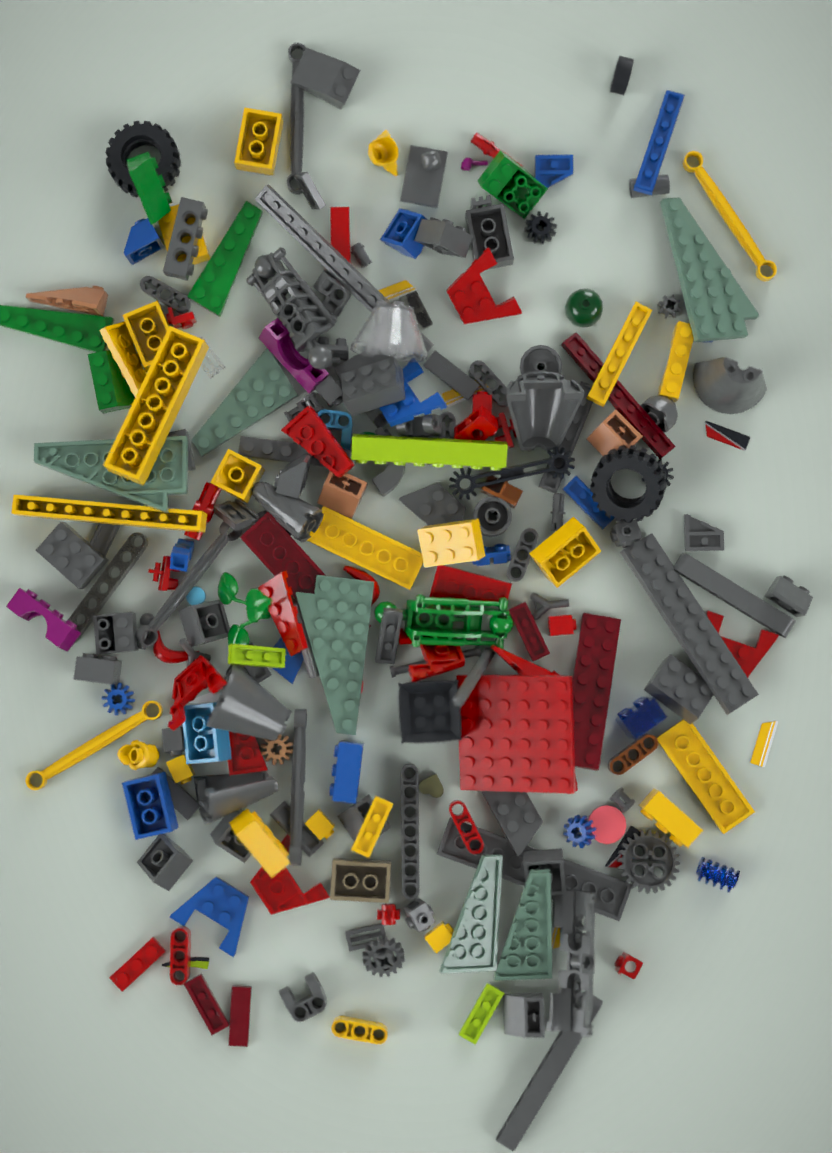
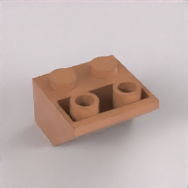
[586,409,643,456]
[317,471,368,519]

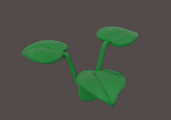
[218,572,272,645]

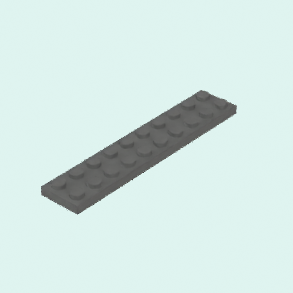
[620,533,759,715]
[437,817,632,921]

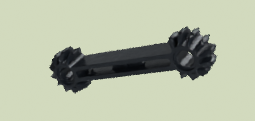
[449,446,575,500]

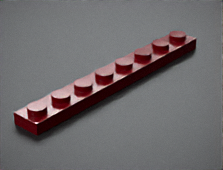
[561,332,676,459]

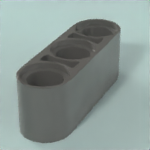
[507,528,539,582]

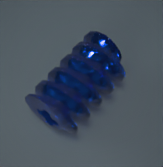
[696,857,740,893]

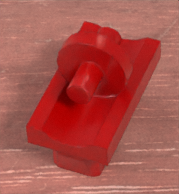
[495,412,517,449]
[148,556,180,591]

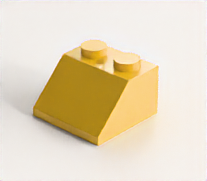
[210,449,265,503]

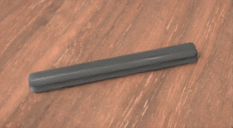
[452,647,495,707]

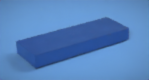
[562,476,615,530]

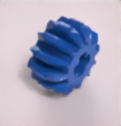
[102,683,135,716]
[563,815,597,848]

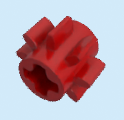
[377,904,400,925]

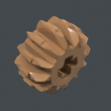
[261,734,293,765]

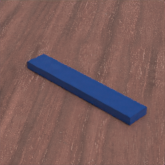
[634,90,685,196]

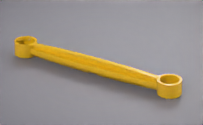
[683,151,777,282]
[25,701,163,790]

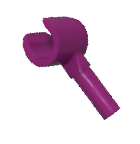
[461,157,488,171]

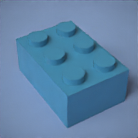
[182,702,232,764]

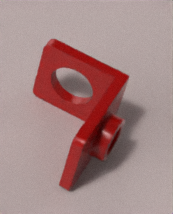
[614,952,643,979]

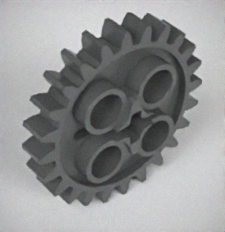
[617,830,681,894]

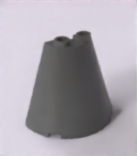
[693,357,767,414]
[506,371,584,451]
[206,664,292,741]
[194,771,278,824]

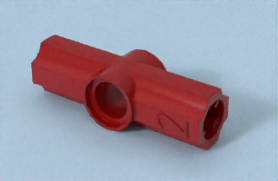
[184,482,222,541]

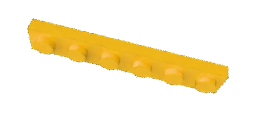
[586,302,652,407]

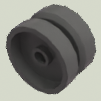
[520,345,562,375]

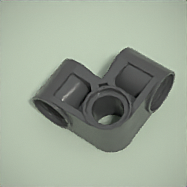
[313,270,351,318]

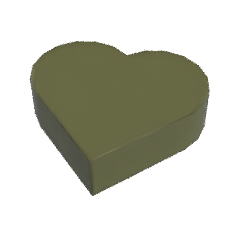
[419,774,444,798]

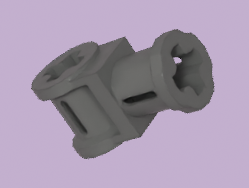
[284,392,325,422]

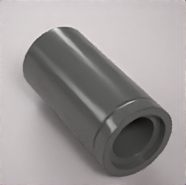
[629,174,670,198]

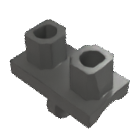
[317,337,349,368]

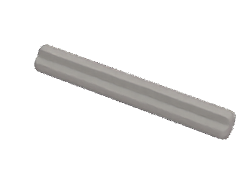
[293,603,319,678]

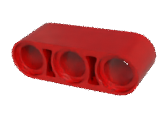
[449,800,484,854]
[170,926,191,986]

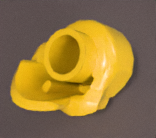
[117,740,159,770]

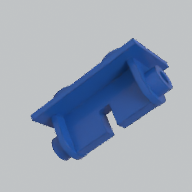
[472,543,511,566]

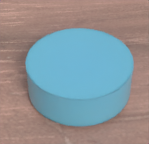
[186,587,206,605]

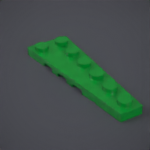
[187,201,263,317]
[0,305,114,353]

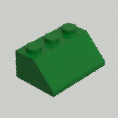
[127,152,173,225]
[88,350,135,414]

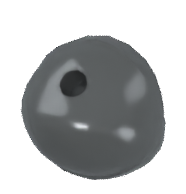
[421,151,441,171]

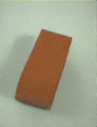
[608,734,658,775]

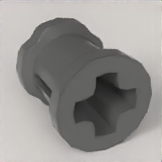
[610,787,635,813]

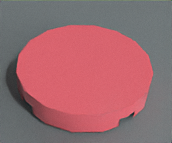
[588,805,626,844]

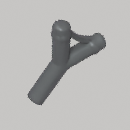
[530,593,569,620]
[179,638,211,667]

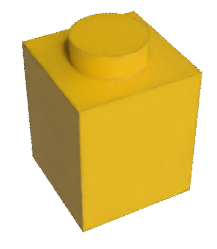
[166,754,195,785]
[304,809,335,840]
[424,921,454,954]

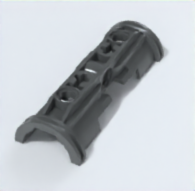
[547,891,596,1037]

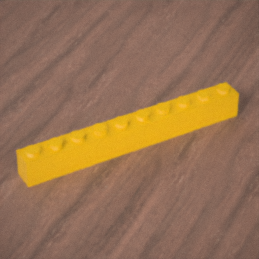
[11,494,207,533]

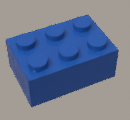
[329,741,364,804]
[122,771,179,840]

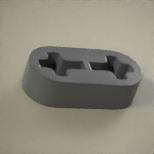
[439,412,456,439]

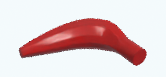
[343,566,380,606]
[153,630,200,663]

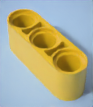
[332,1016,388,1044]

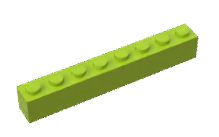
[351,434,508,470]

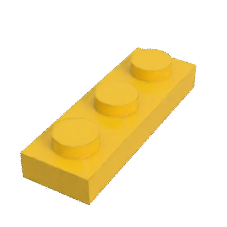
[351,796,394,858]

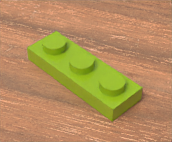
[228,644,285,669]
[458,982,504,1045]

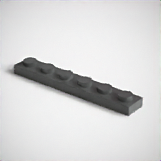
[238,436,353,470]

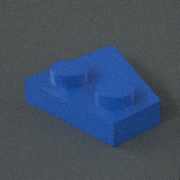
[535,155,573,188]

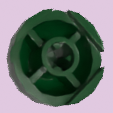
[565,288,603,328]

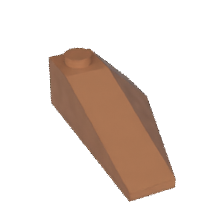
[26,286,108,316]

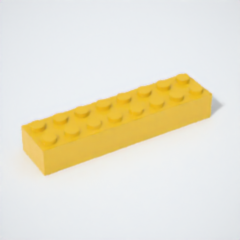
[103,326,209,486]

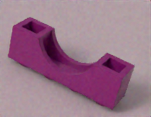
[259,318,329,394]
[6,588,81,652]

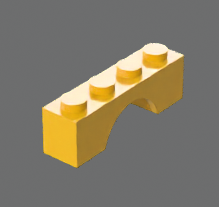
[658,321,694,402]

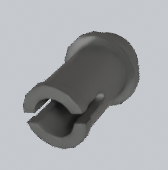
[350,242,372,268]

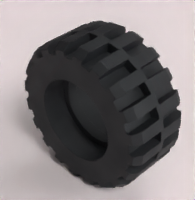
[105,121,181,198]
[590,445,667,523]

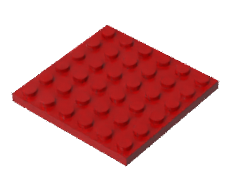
[456,674,576,794]

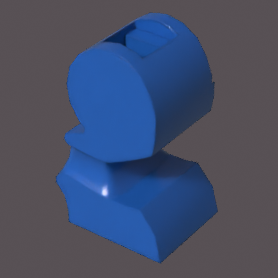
[170,538,195,572]

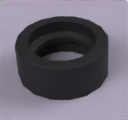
[610,56,634,95]

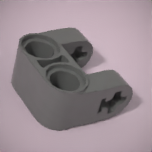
[396,414,442,438]
[279,972,327,1022]

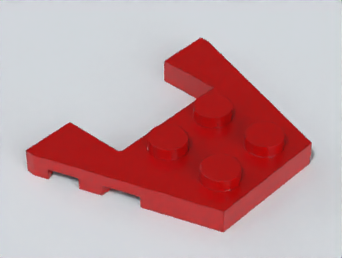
[446,247,522,324]
[706,611,779,678]
[398,628,465,682]
[168,655,227,731]
[250,834,330,915]

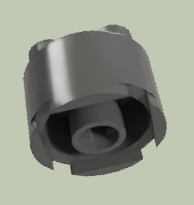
[473,497,512,537]

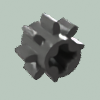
[657,295,681,319]

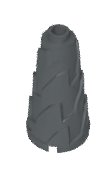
[252,482,324,542]

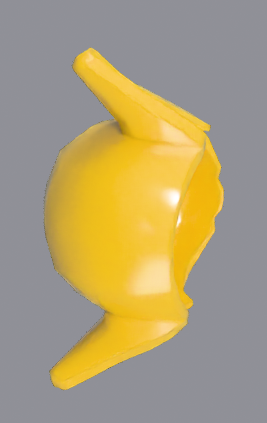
[368,130,398,177]

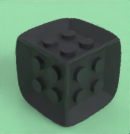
[398,680,462,744]

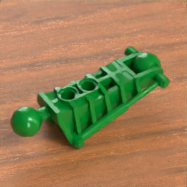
[374,594,513,649]

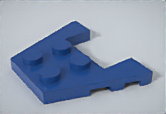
[379,357,447,427]
[170,876,249,957]

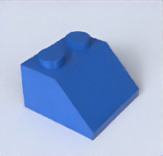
[380,208,428,259]
[123,218,165,265]

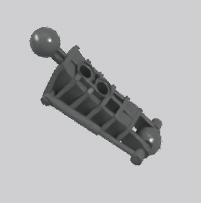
[246,247,337,370]

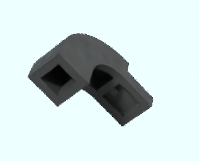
[372,427,406,497]

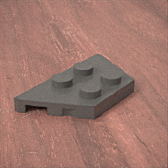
[399,483,466,525]
[481,791,543,857]

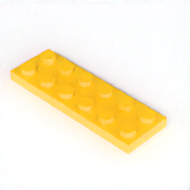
[307,506,423,590]
[656,719,755,834]

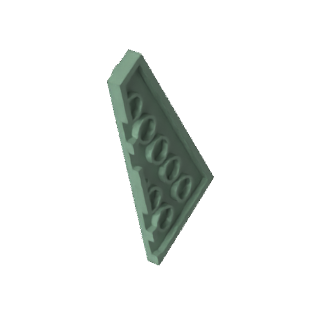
[192,348,298,457]
[439,854,503,974]
[494,869,552,980]

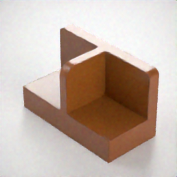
[480,476,523,508]

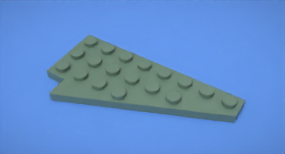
[660,197,759,342]
[34,436,188,513]
[296,575,374,735]

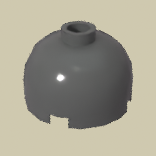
[640,395,678,433]

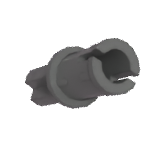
[550,493,566,531]

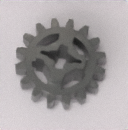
[362,936,405,977]

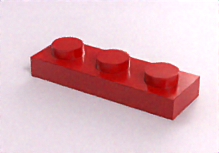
[109,937,166,992]

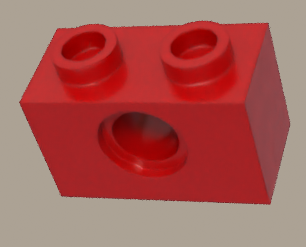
[454,405,498,441]

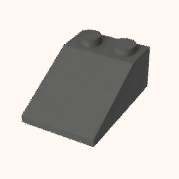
[290,48,360,109]

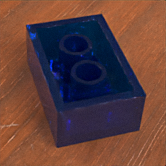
[615,696,667,740]

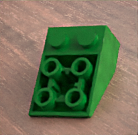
[477,150,548,219]

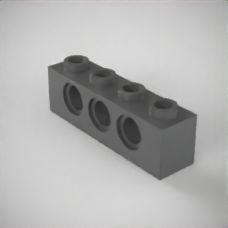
[163,197,208,281]

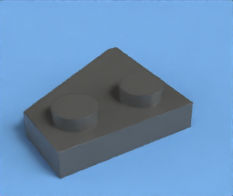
[684,514,724,552]

